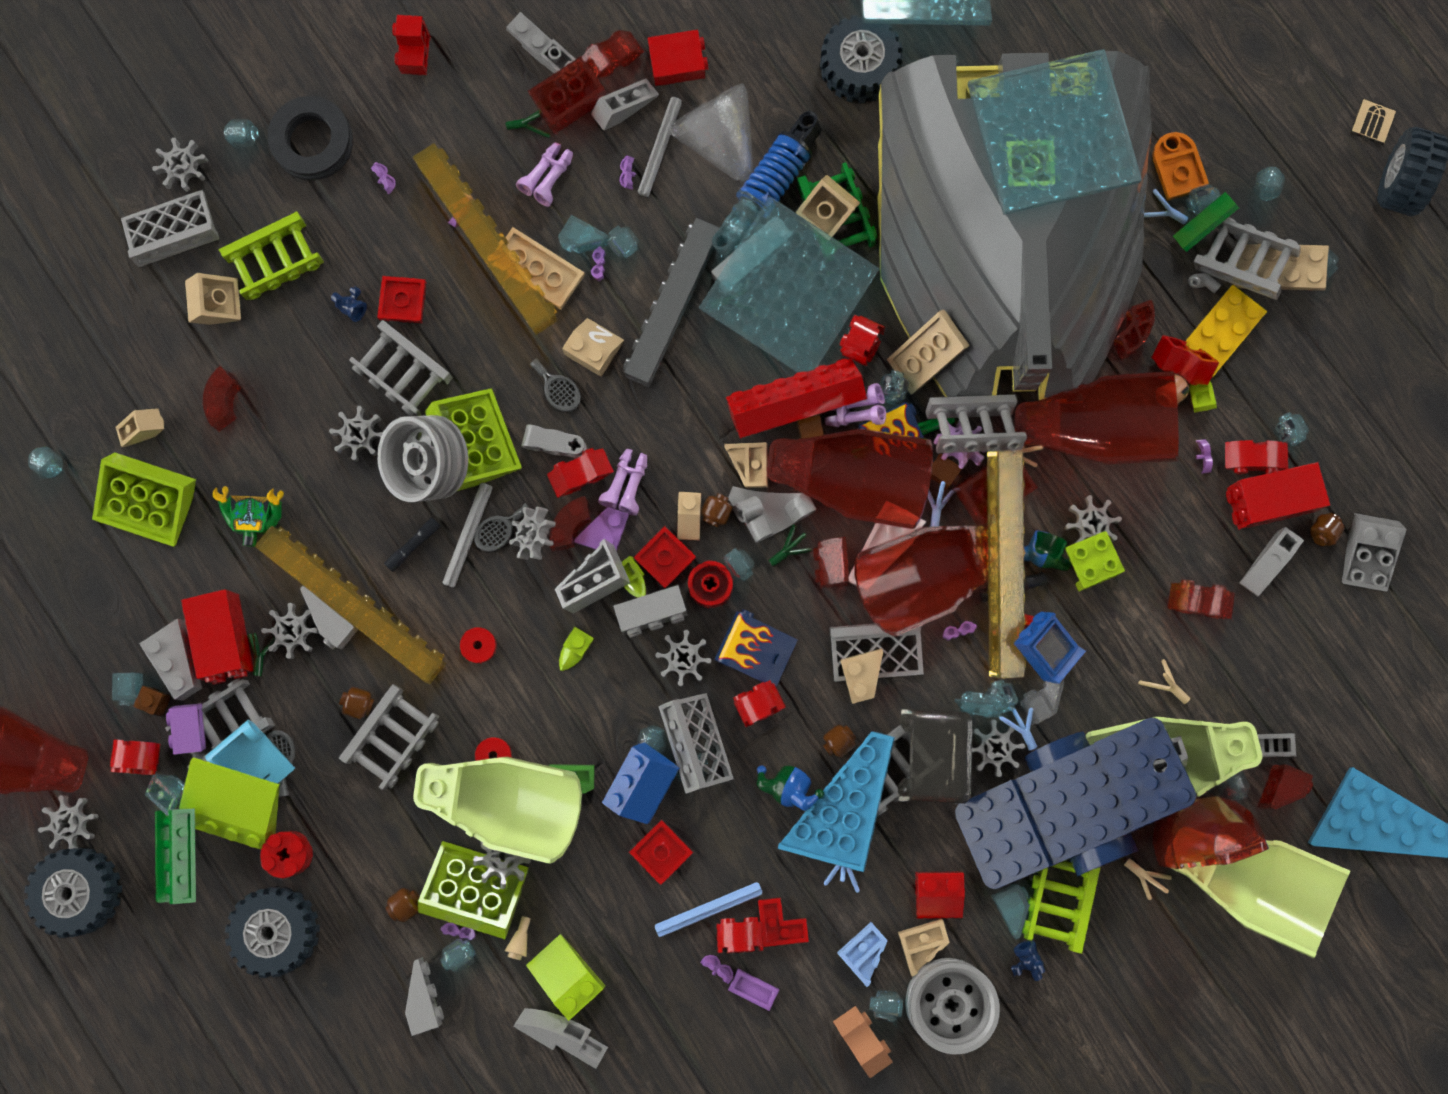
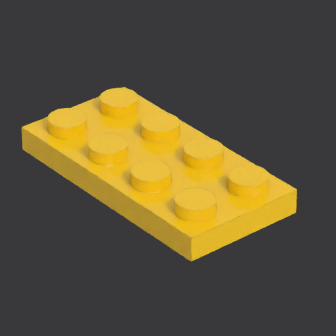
[1185,285,1267,377]

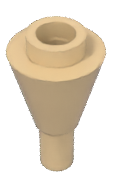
[505,916,530,960]

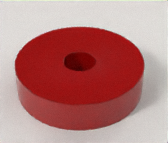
[460,627,497,663]
[475,737,512,761]

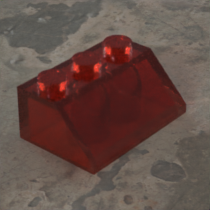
[528,56,606,135]

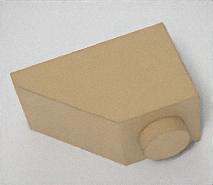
[116,409,164,447]
[677,492,702,541]

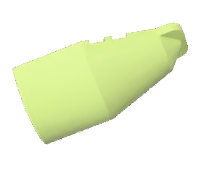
[1086,717,1262,797]
[414,757,582,864]
[1168,827,1350,958]

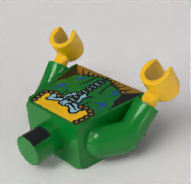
[213,486,284,547]

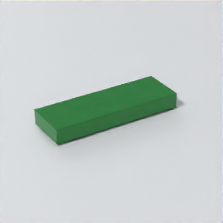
[1173,192,1239,252]

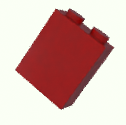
[648,29,709,86]

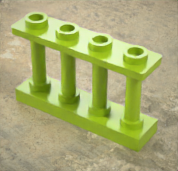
[219,212,324,300]
[1022,861,1101,954]

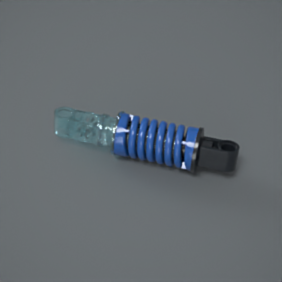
[712,111,822,259]

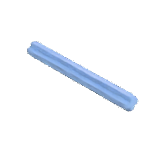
[655,882,762,937]

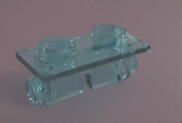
[954,691,1003,718]

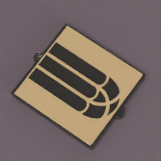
[1350,98,1397,145]

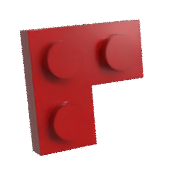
[758,897,809,947]

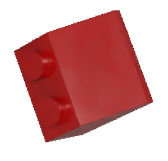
[915,871,965,918]

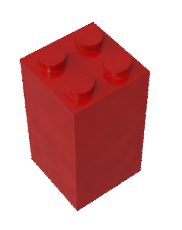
[1226,462,1330,530]
[181,589,254,684]

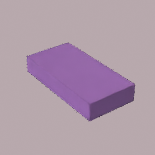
[728,968,779,1011]

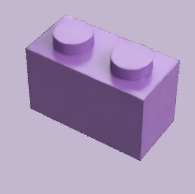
[166,703,206,754]

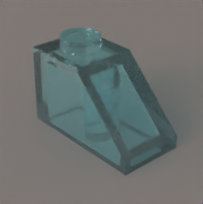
[558,215,610,253]
[145,774,185,817]
[991,884,1030,939]

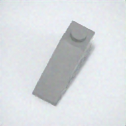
[591,79,659,130]
[300,586,359,649]

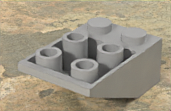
[1342,513,1407,591]

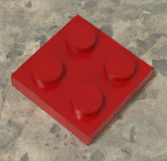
[377,276,427,323]
[633,526,696,589]
[629,820,693,885]

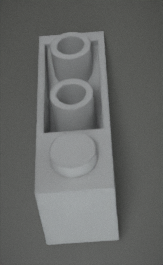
[1239,527,1304,597]
[405,957,444,1036]

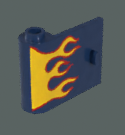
[858,402,934,485]
[714,609,797,687]

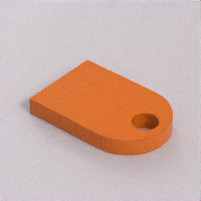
[1152,132,1210,201]

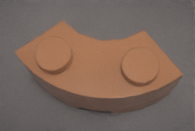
[833,1006,893,1078]

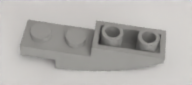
[506,12,585,85]
[513,1008,608,1069]

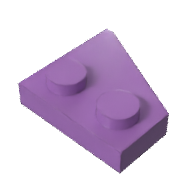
[574,507,629,551]

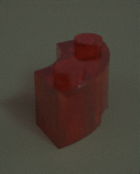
[581,30,644,78]
[1114,300,1155,361]
[203,366,241,432]
[549,496,592,552]
[1168,580,1235,619]

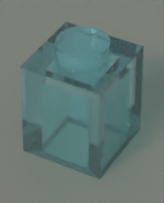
[112,672,143,705]

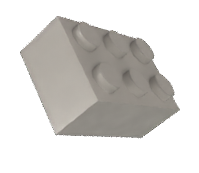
[614,585,688,638]

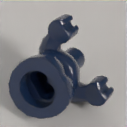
[331,286,367,322]
[1011,940,1045,981]

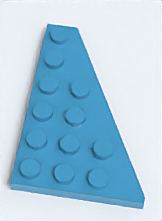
[778,731,895,872]
[1308,767,1448,858]

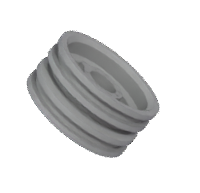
[378,415,468,502]
[905,958,1000,1054]

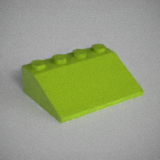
[425,388,522,491]
[92,452,196,547]
[179,757,280,850]
[418,841,528,939]

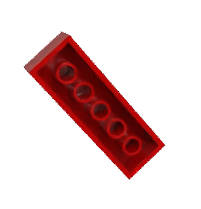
[726,359,867,438]

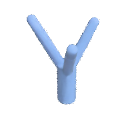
[1144,189,1188,225]
[923,481,954,528]
[999,705,1037,750]
[824,865,860,893]

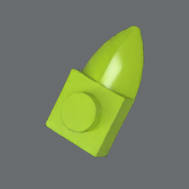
[1190,382,1217,413]
[622,556,646,598]
[559,627,594,671]

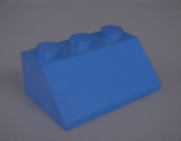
[602,742,680,824]

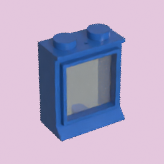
[1014,612,1086,684]

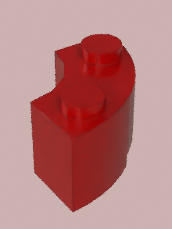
[1151,335,1219,386]
[1225,440,1288,474]
[547,448,614,498]

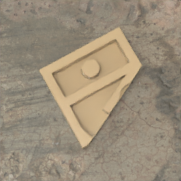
[725,442,768,488]
[840,648,883,704]
[898,919,950,976]

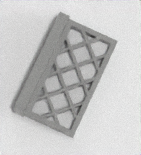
[121,190,219,268]
[829,620,924,681]
[659,693,734,793]

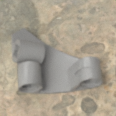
[728,486,817,543]

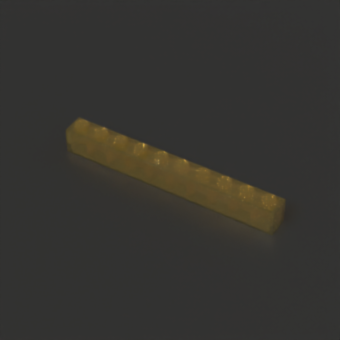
[413,143,557,335]
[987,451,1026,678]
[255,526,447,684]

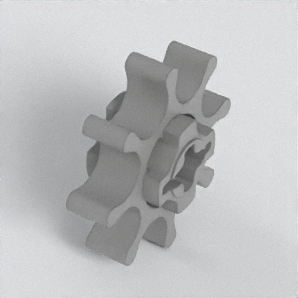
[152,138,208,192]
[329,406,383,462]
[1064,495,1122,544]
[509,507,556,560]
[261,603,319,659]
[655,630,712,686]
[967,720,1025,777]
[38,795,98,849]
[473,842,531,889]

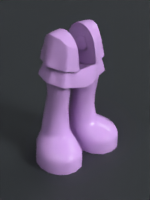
[516,142,573,207]
[825,383,886,427]
[598,449,647,516]

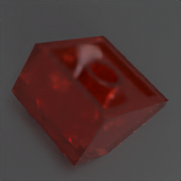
[813,537,849,588]
[1257,765,1313,809]

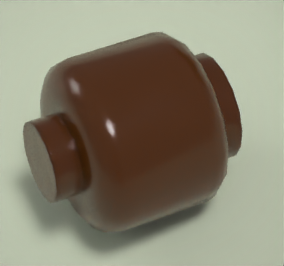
[700,493,733,528]
[1310,513,1345,546]
[339,687,374,719]
[823,724,857,758]
[385,888,420,922]

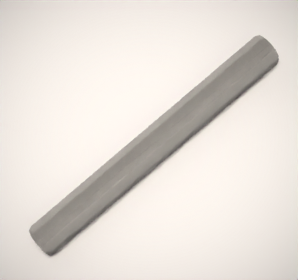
[638,97,682,197]
[443,483,492,587]

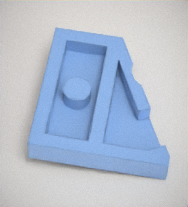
[837,922,887,987]

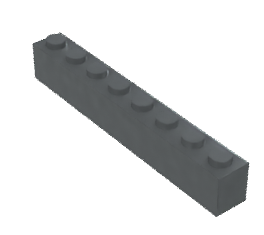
[623,218,720,388]

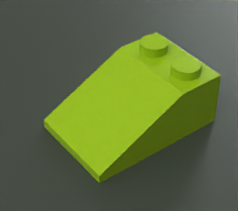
[526,934,605,1021]

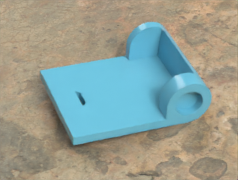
[205,720,295,784]

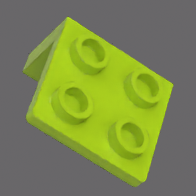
[1065,531,1125,592]

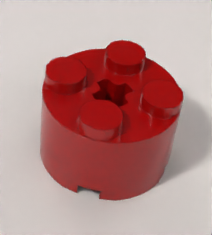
[839,315,885,366]
[688,561,733,608]
[733,680,786,727]
[110,740,161,775]
[260,831,313,878]
[716,917,764,953]

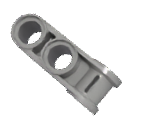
[521,425,587,459]

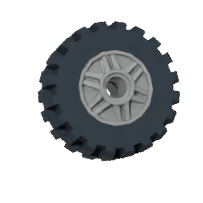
[820,15,903,103]
[1377,127,1448,216]
[24,848,122,938]
[225,887,320,978]

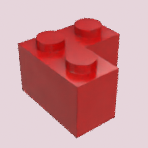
[392,15,430,75]

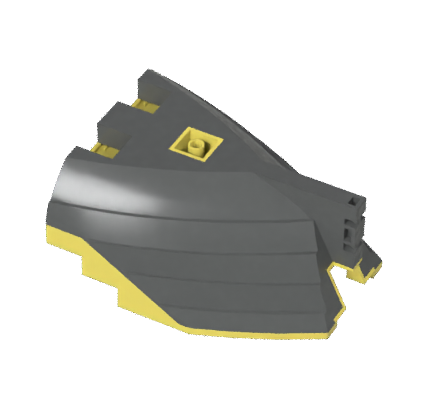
[877,51,1152,402]

